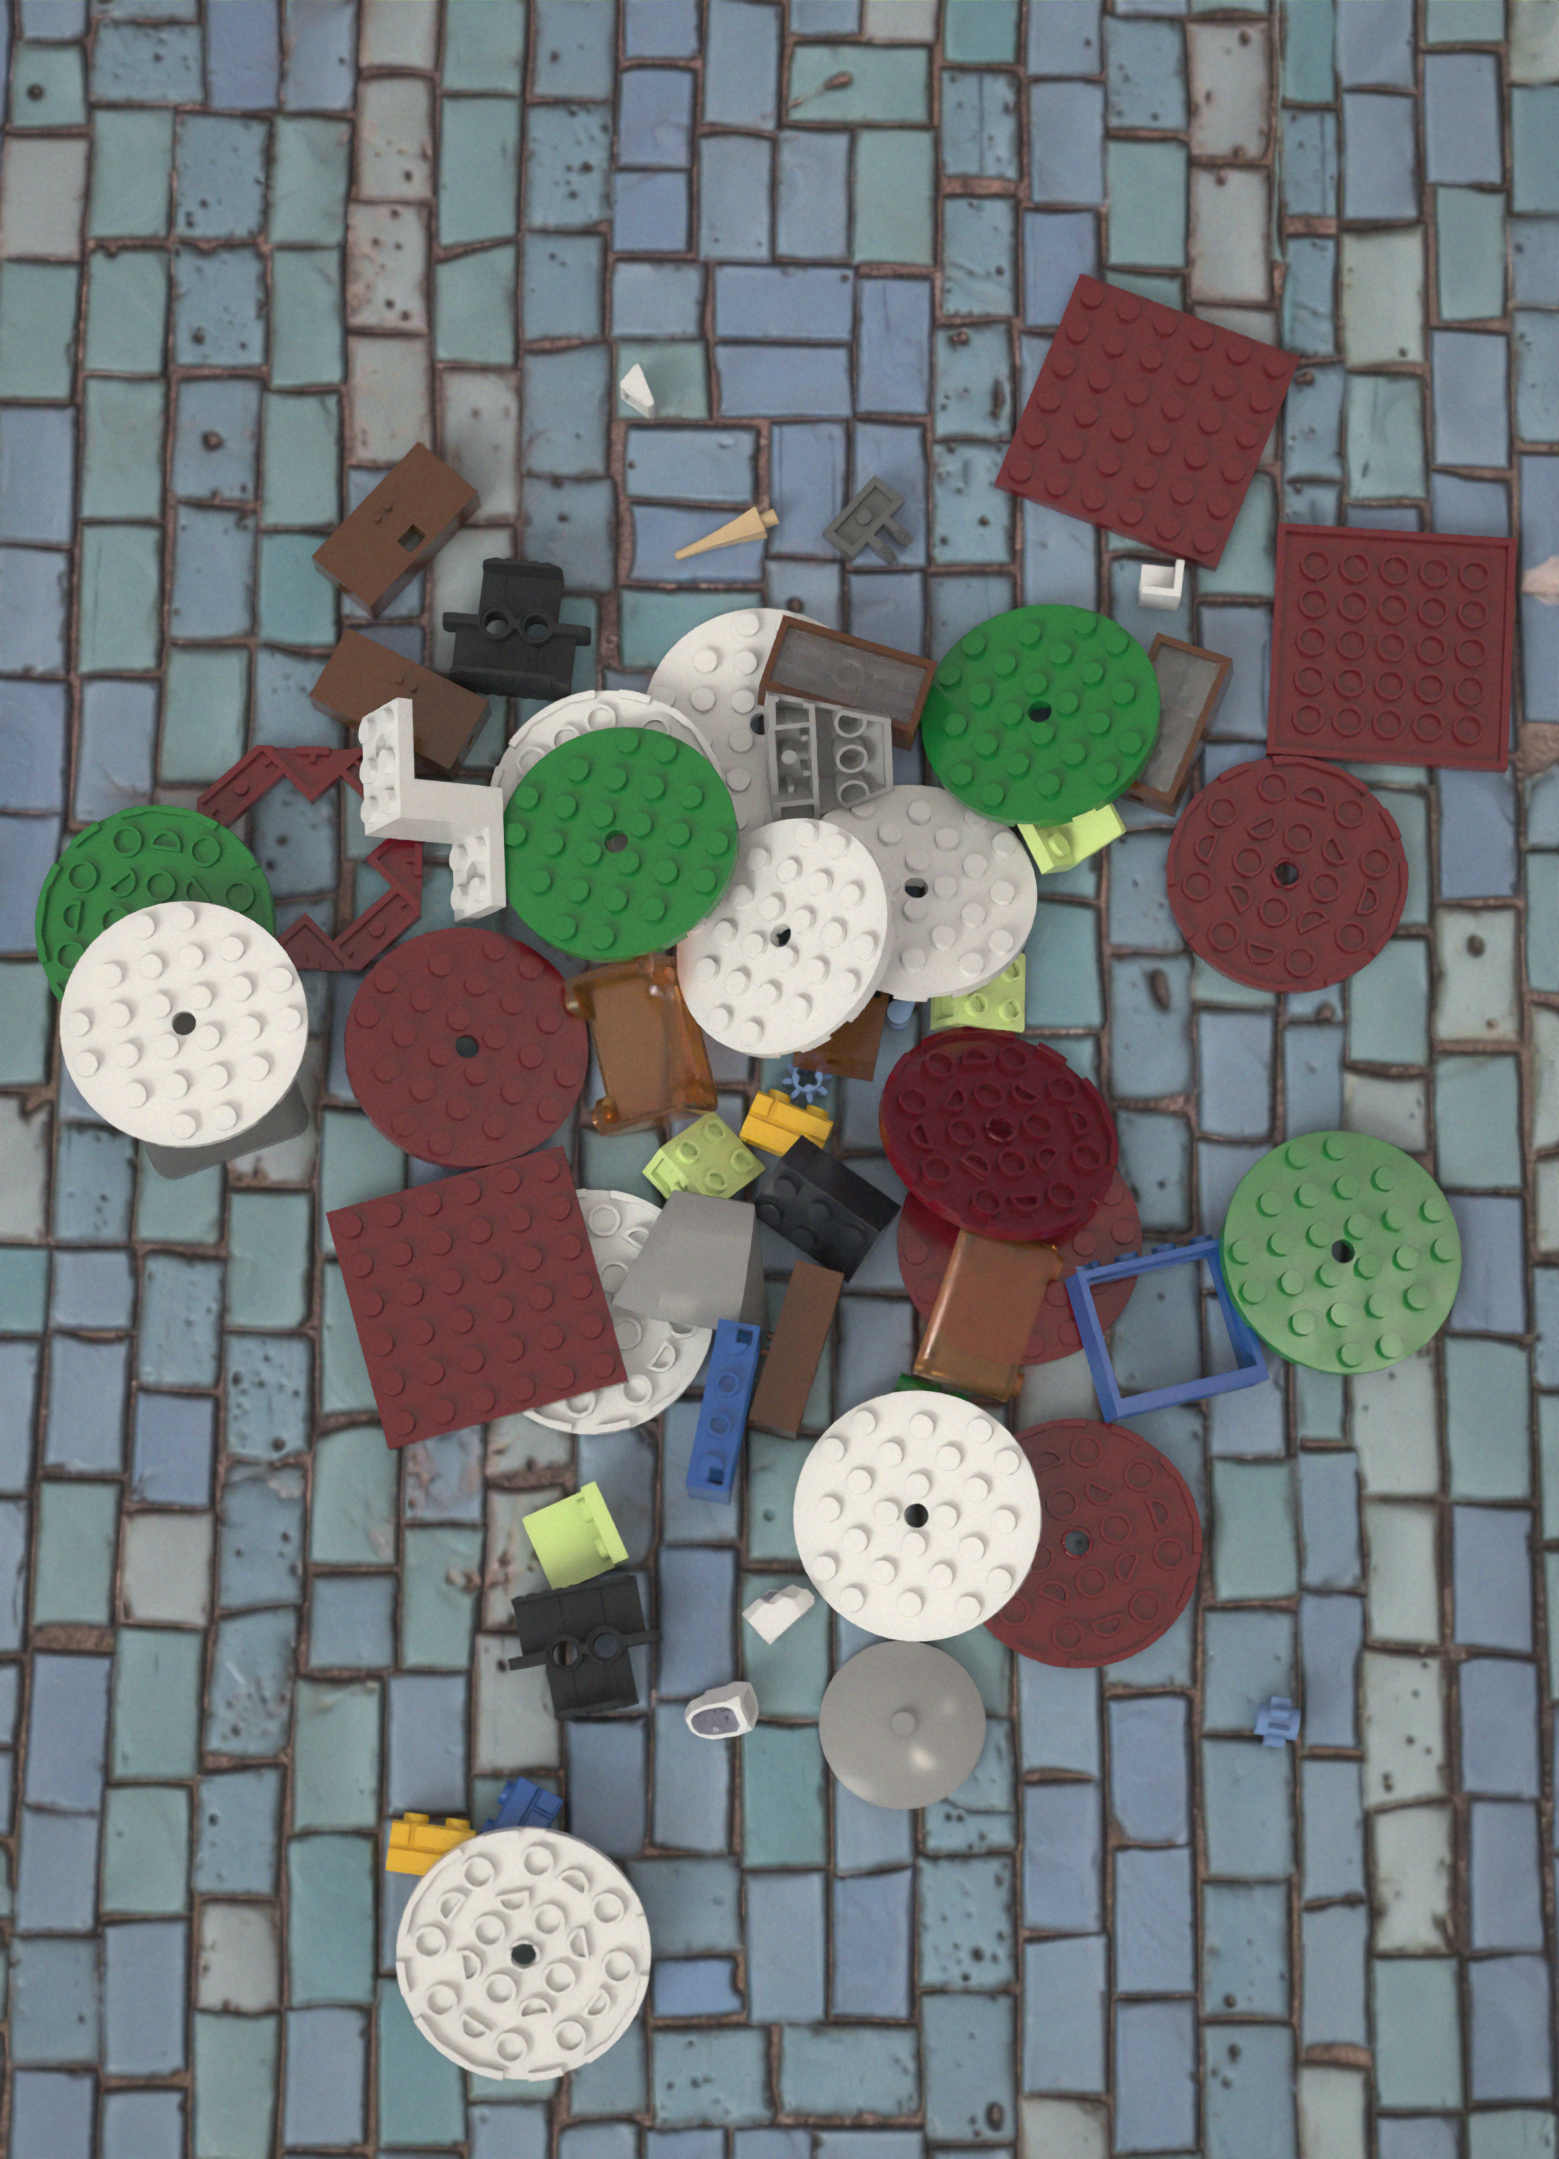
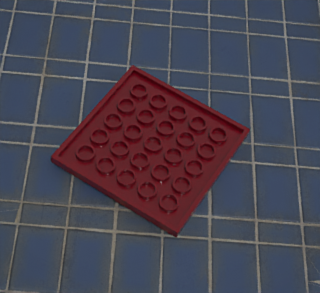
[994,273,1300,572]
[1265,522,1517,773]
[326,1145,629,1451]

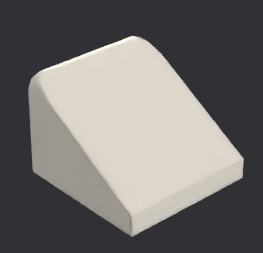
[620,363,656,420]

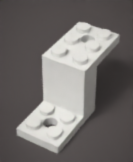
[358,698,506,924]

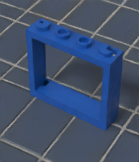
[1065,1235,1270,1424]
[685,1318,761,1505]

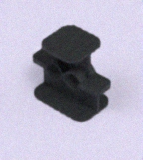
[442,557,592,702]
[508,1574,663,1720]

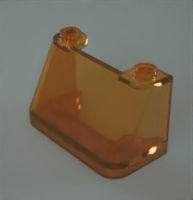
[564,952,718,1137]
[912,1228,1065,1403]

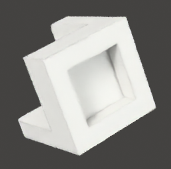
[1137,559,1185,611]

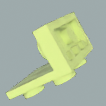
[1017,802,1126,874]
[930,953,1026,1034]
[642,1111,765,1200]
[522,1481,631,1590]

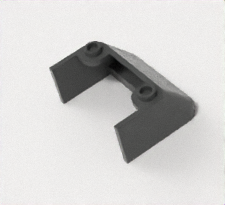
[142,1078,309,1180]

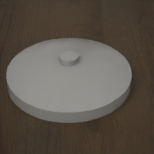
[819,1640,986,1809]

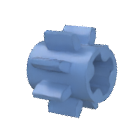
[782,1062,833,1105]
[1253,1695,1301,1748]

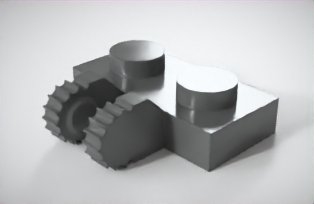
[823,475,913,565]

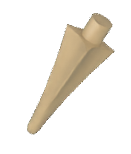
[675,506,779,560]

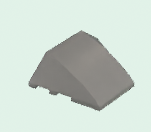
[763,691,894,823]
[610,1189,771,1331]

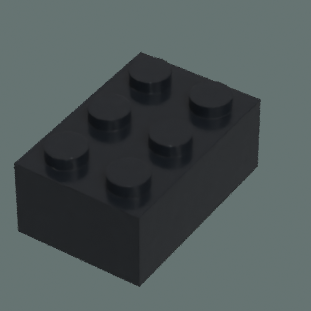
[754,1135,902,1284]

